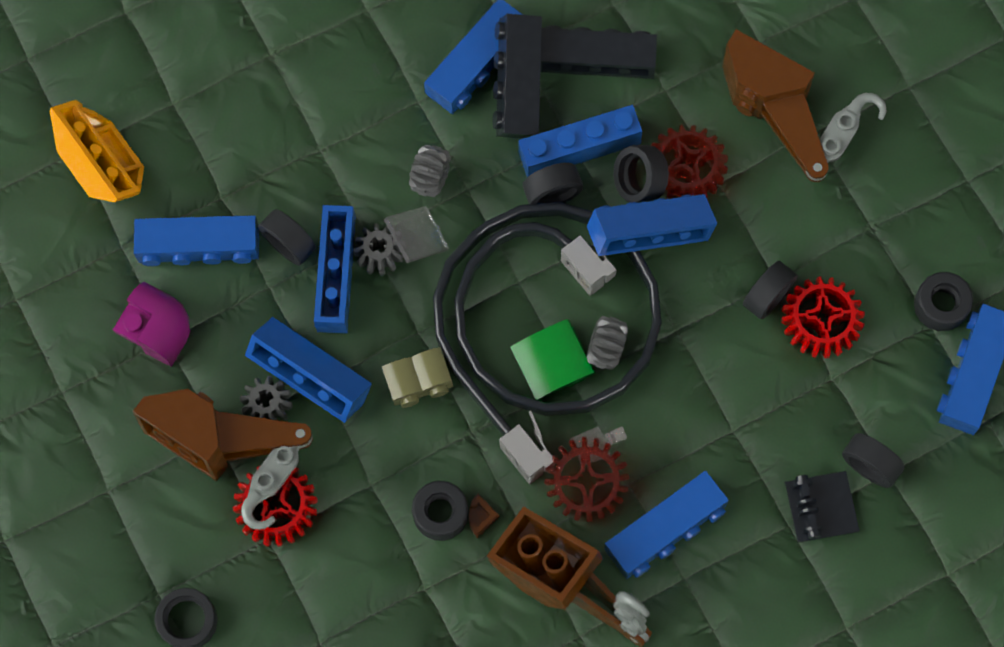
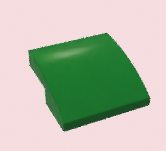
[510,319,596,401]

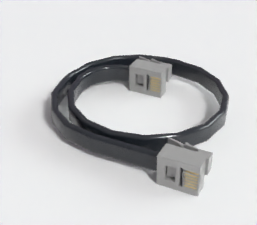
[433,202,662,485]

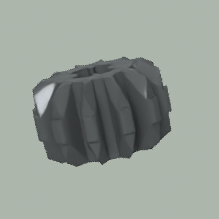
[409,145,451,197]
[353,223,405,276]
[587,316,628,370]
[239,376,293,420]

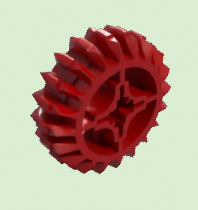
[781,276,865,359]
[233,466,318,547]

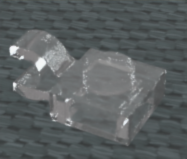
[570,426,627,467]

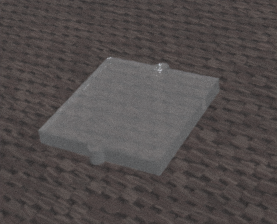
[384,206,449,263]

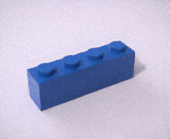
[424,0,523,115]
[518,105,642,177]
[587,194,718,256]
[314,205,356,334]
[134,215,259,266]
[937,304,1004,436]
[245,317,372,423]
[604,470,729,579]

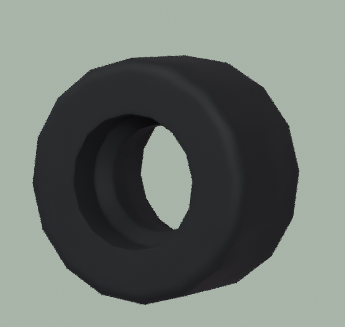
[914,272,973,331]
[412,481,469,541]

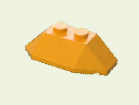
[50,100,144,202]

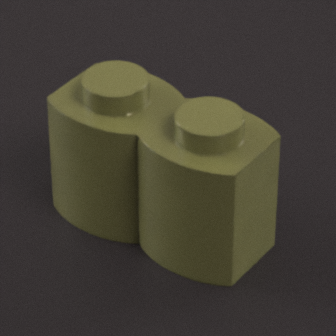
[382,347,453,408]

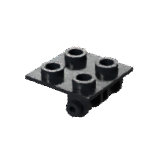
[785,471,860,543]

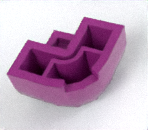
[113,282,191,367]

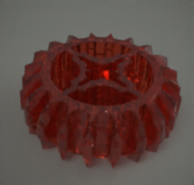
[651,124,728,199]
[544,437,629,522]

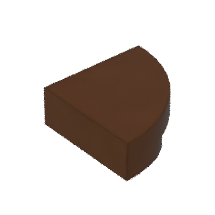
[468,494,500,539]

